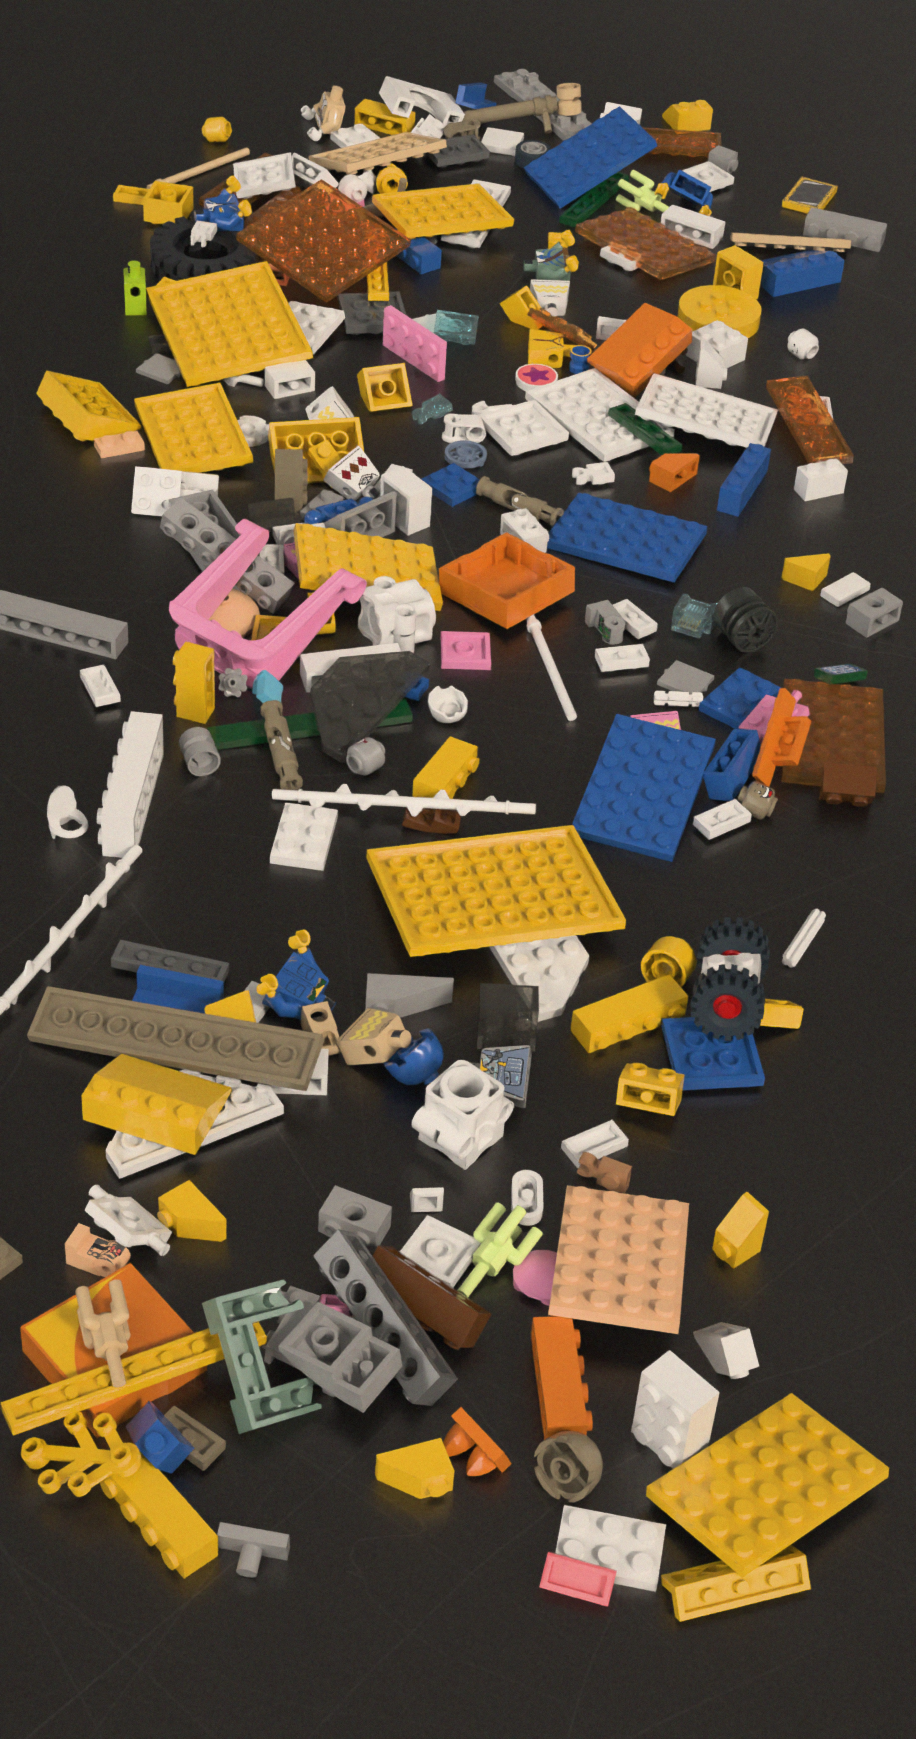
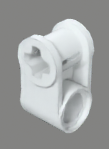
[442,414,486,443]

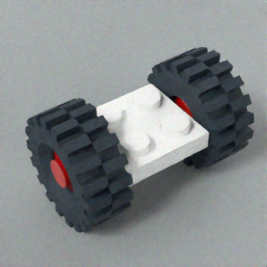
[691,917,770,1041]

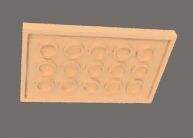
[548,1185,689,1334]

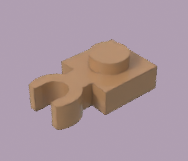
[577,1152,632,1194]

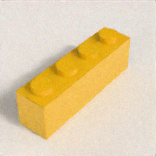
[570,974,688,1053]
[100,1452,218,1579]

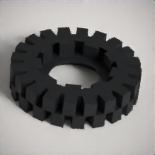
[150,215,262,281]

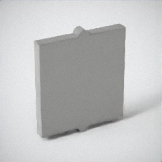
[136,353,181,384]
[657,660,714,694]

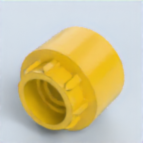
[641,936,697,987]

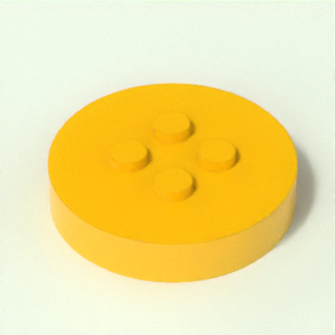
[677,285,761,338]

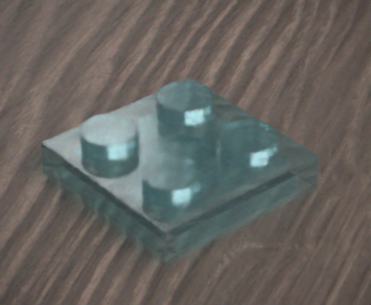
[434,310,478,345]

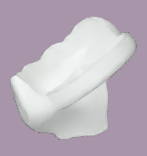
[358,170,377,194]

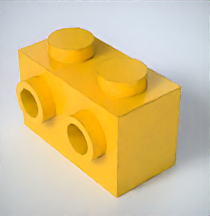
[616,1063,684,1116]

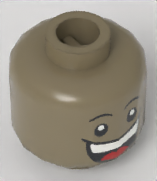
[737,781,778,820]

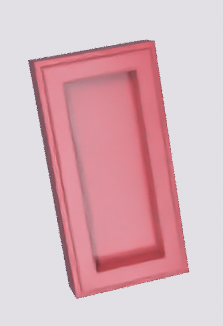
[539,1551,617,1607]

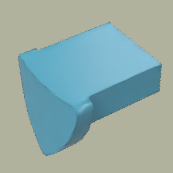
[252,670,283,703]

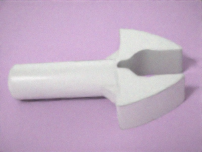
[223,374,264,387]
[472,401,513,415]

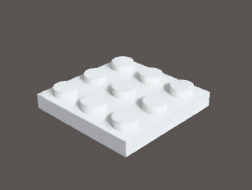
[233,152,296,199]
[479,400,569,456]

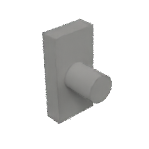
[217,1522,290,1578]

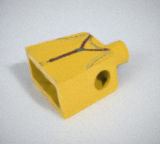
[528,329,576,368]

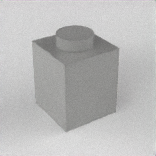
[708,145,738,174]

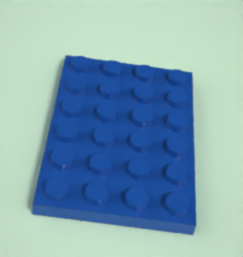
[524,106,657,209]
[547,493,707,582]
[572,714,716,862]

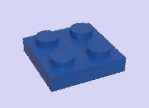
[421,463,480,507]

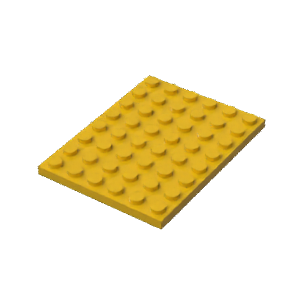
[146,261,313,387]
[367,825,626,957]

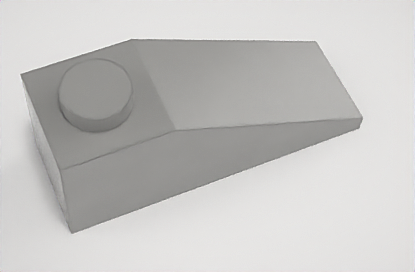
[365,973,454,1018]

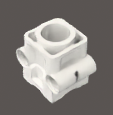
[358,576,436,657]
[411,1060,514,1170]

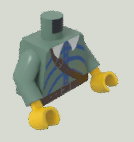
[523,230,579,281]

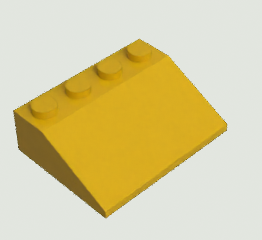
[36,370,142,441]
[268,417,364,484]
[81,1054,232,1155]

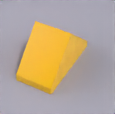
[782,553,831,591]

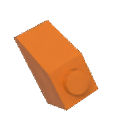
[649,454,700,492]

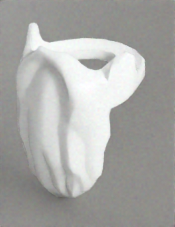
[47,785,88,839]

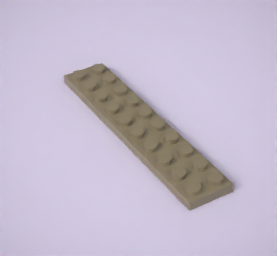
[27,986,324,1091]

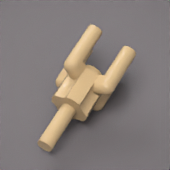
[75,1279,131,1388]

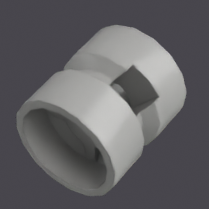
[179,727,220,776]

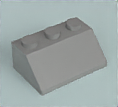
[324,491,397,537]

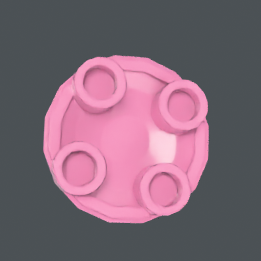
[513,1250,557,1306]

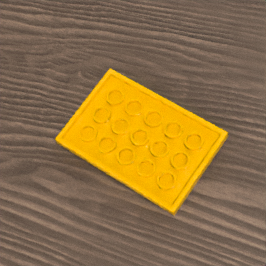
[372,184,514,239]
[134,383,253,473]
[293,523,443,611]
[646,1393,889,1578]

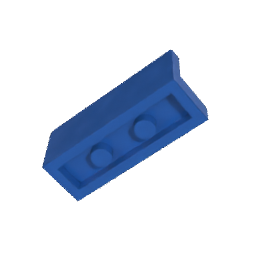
[455,82,497,109]
[132,965,224,1014]

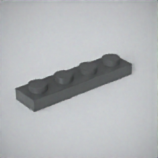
[111,940,229,982]

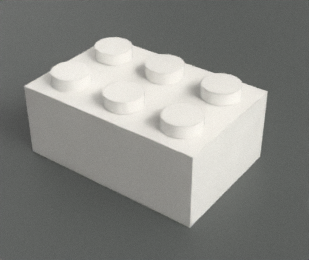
[631,1350,720,1469]

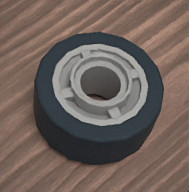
[515,140,552,168]

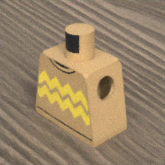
[336,1008,411,1065]

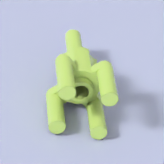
[616,170,669,213]
[457,1203,543,1297]

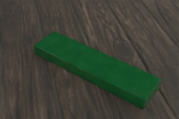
[608,403,682,455]

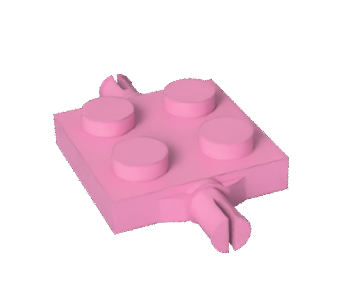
[739,690,810,743]

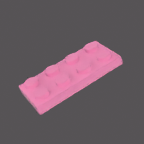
[383,305,447,382]

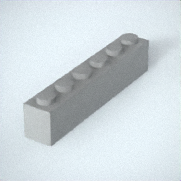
[0,590,128,659]

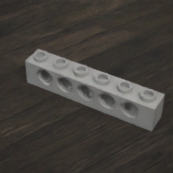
[160,497,295,614]

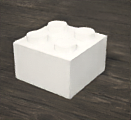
[686,320,748,368]
[380,466,432,535]

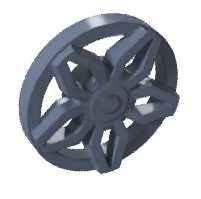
[445,440,487,469]

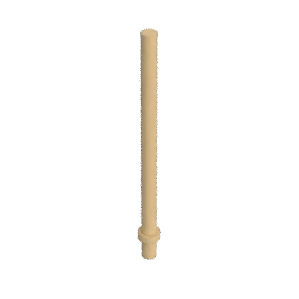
[146,147,250,189]

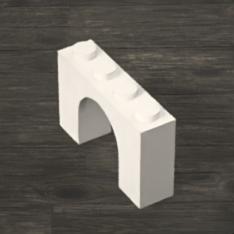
[379,76,465,126]

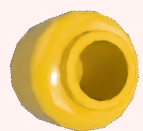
[202,117,232,142]

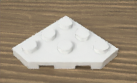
[288,301,345,354]

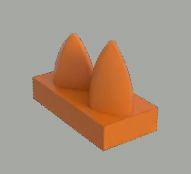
[443,1407,512,1476]

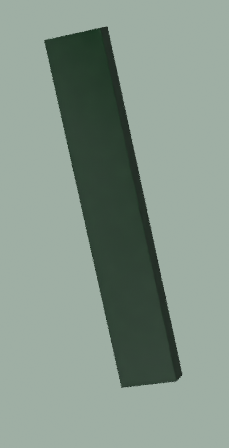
[559,172,629,228]

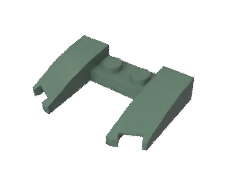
[202,1279,322,1434]

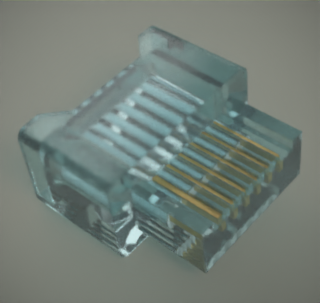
[671,594,717,639]

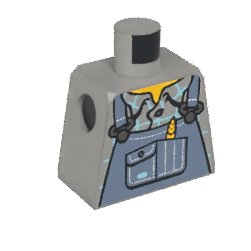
[469,1045,532,1108]

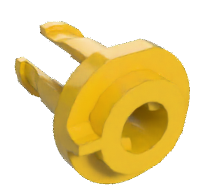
[376,163,408,194]

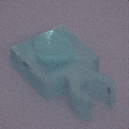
[412,394,453,424]

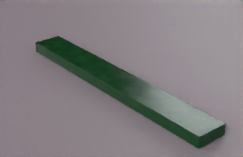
[207,699,413,750]

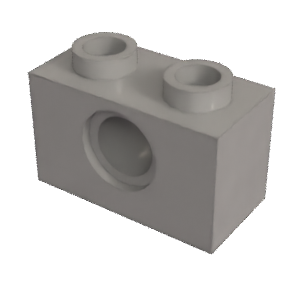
[846,588,903,638]
[318,1185,392,1253]

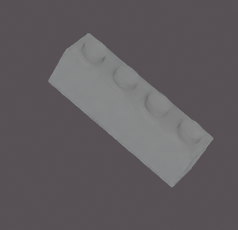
[803,207,887,252]

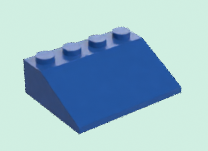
[760,250,845,297]

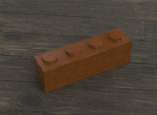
[373,1245,491,1350]

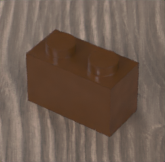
[819,762,877,807]

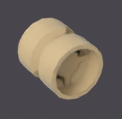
[557,83,581,116]

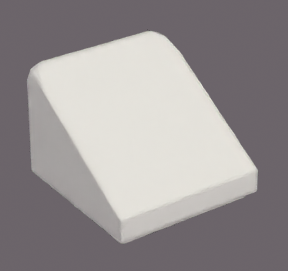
[410,1187,444,1212]

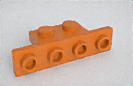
[753,688,812,787]

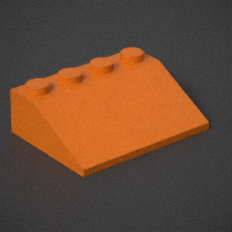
[587,303,692,398]

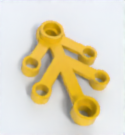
[21,1412,141,1497]

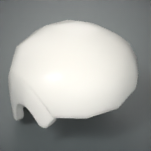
[428,686,468,723]

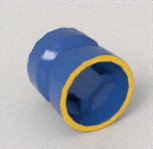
[569,345,592,374]

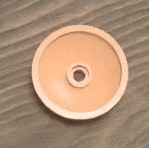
[209,588,260,638]

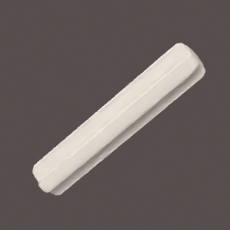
[782,909,826,968]

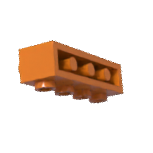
[531,1316,593,1440]

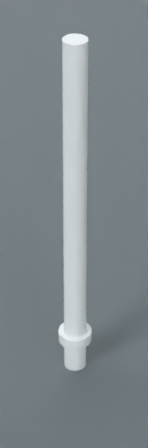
[526,614,577,721]

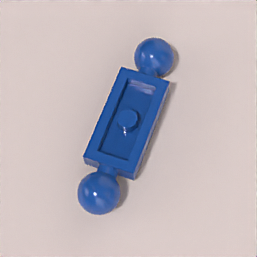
[304,496,374,524]

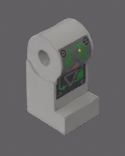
[585,600,625,645]

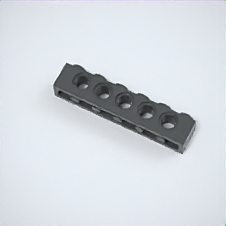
[313,1229,458,1406]

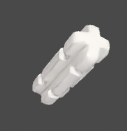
[654,691,703,707]

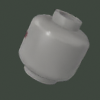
[346,737,385,776]

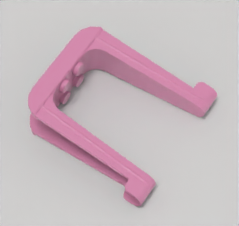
[169,519,367,689]

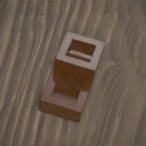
[402,807,461,833]

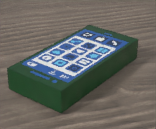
[814,663,868,684]

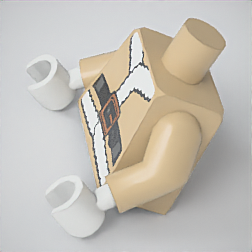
[301,86,345,141]

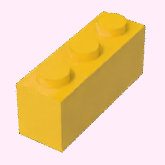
[355,99,415,135]
[173,641,215,724]
[412,736,479,799]

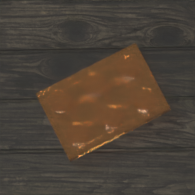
[527,308,597,352]

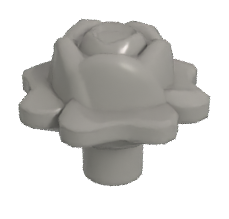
[218,668,248,697]

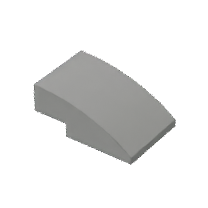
[278,1302,402,1413]

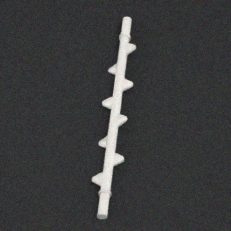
[272,784,536,817]
[0,845,142,1015]

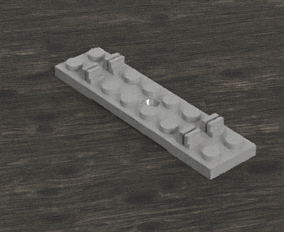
[494,69,592,141]

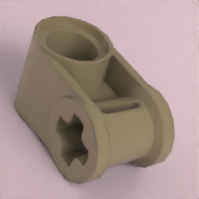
[443,119,480,140]

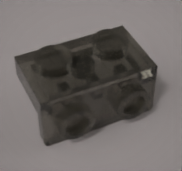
[247,497,301,532]

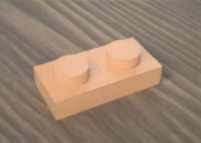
[94,431,145,458]

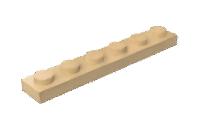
[730,232,851,252]

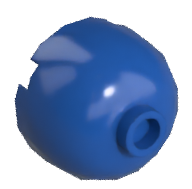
[384,1028,444,1085]

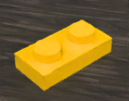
[307,440,341,489]

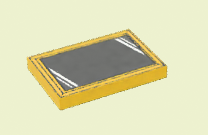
[782,177,838,214]

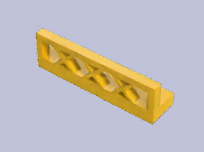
[661,1545,811,1622]

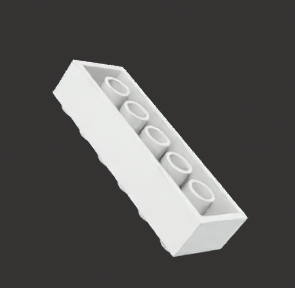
[97,711,164,858]

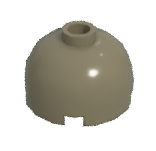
[534,1431,603,1503]

